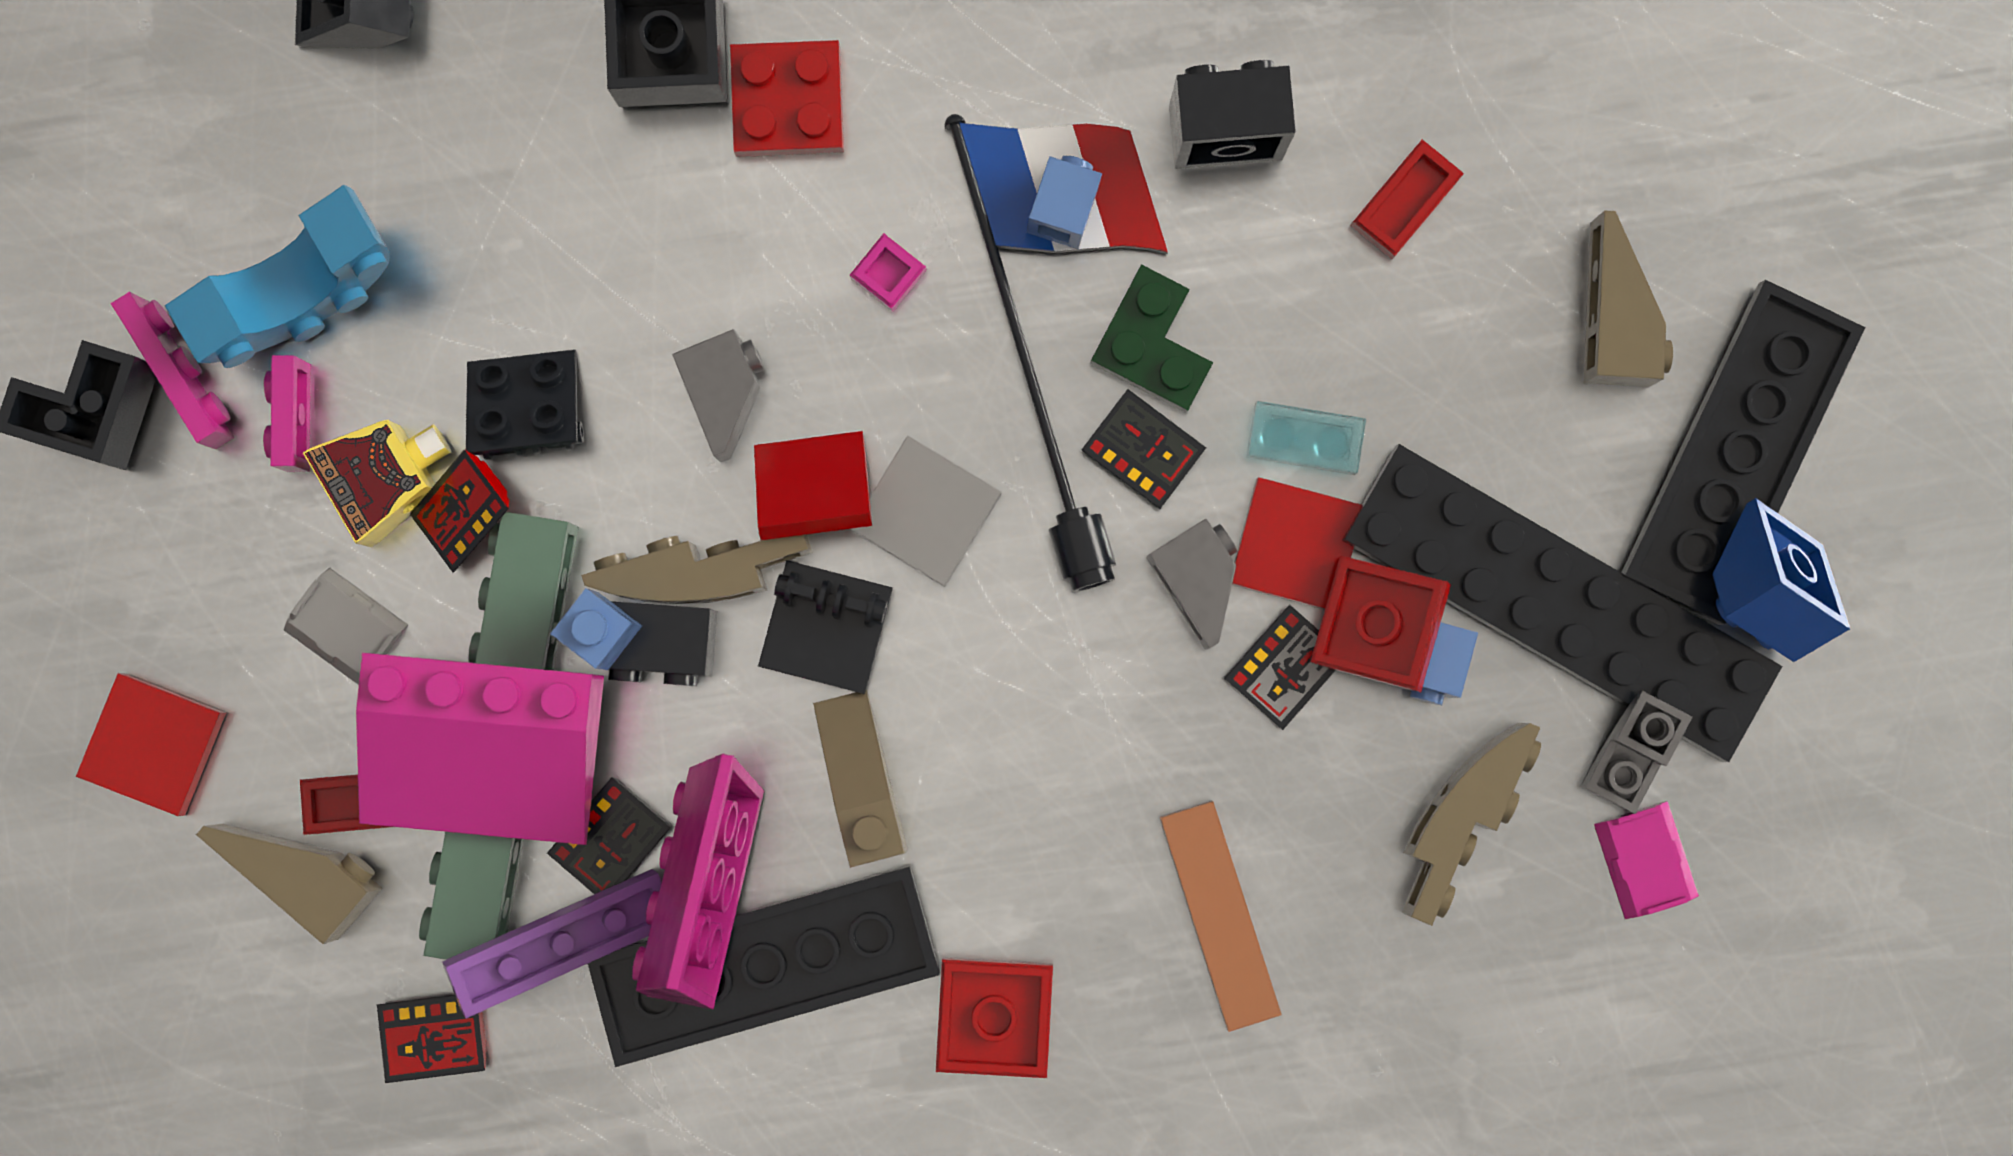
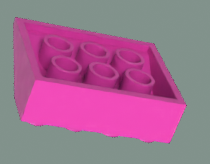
[356,653,604,845]
[632,754,764,1010]

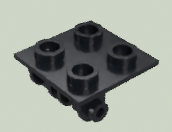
[466,349,584,460]
[758,560,893,694]

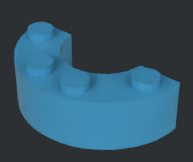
[164,185,390,368]

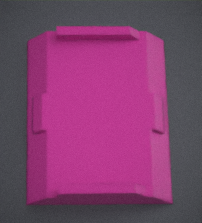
[1594,801,1699,919]

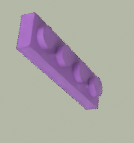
[442,869,662,1018]

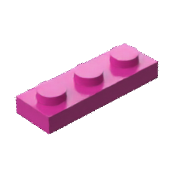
[110,292,234,449]

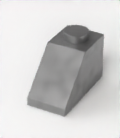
[672,329,764,463]
[1147,518,1237,650]

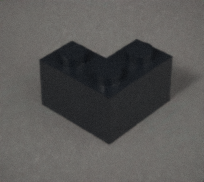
[0,340,156,470]

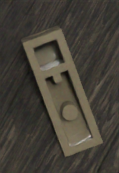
[1583,210,1673,387]
[813,690,908,868]
[196,824,383,944]

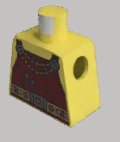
[303,420,451,547]

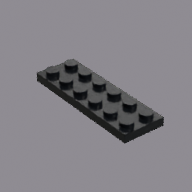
[1621,279,1866,625]
[588,865,940,1067]

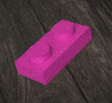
[263,355,311,472]

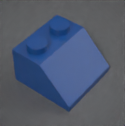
[1713,498,1850,662]

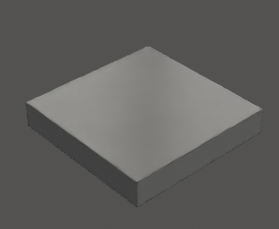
[851,435,1002,587]

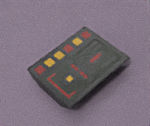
[1082,389,1206,509]
[547,777,671,894]

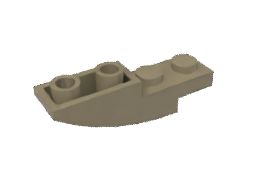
[581,532,813,604]
[1402,723,1541,926]

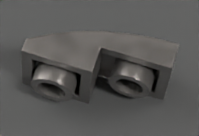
[1581,690,1692,814]

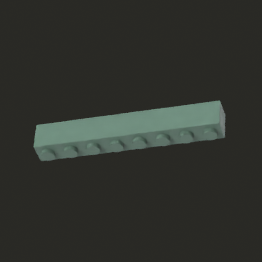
[419,512,578,960]

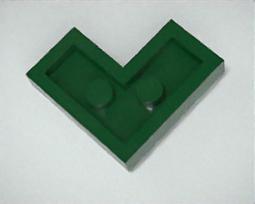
[1090,264,1213,414]

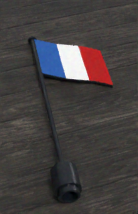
[944,114,1168,592]

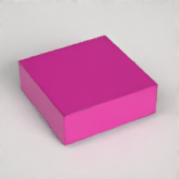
[849,233,927,312]

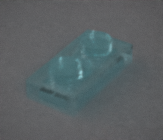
[1247,401,1366,475]

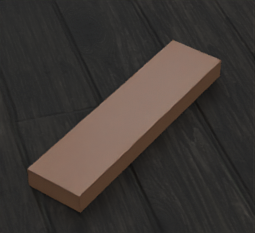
[1159,801,1282,1032]

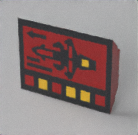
[410,450,510,573]
[377,995,487,1083]

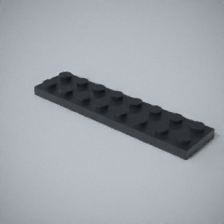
[1343,444,1783,762]

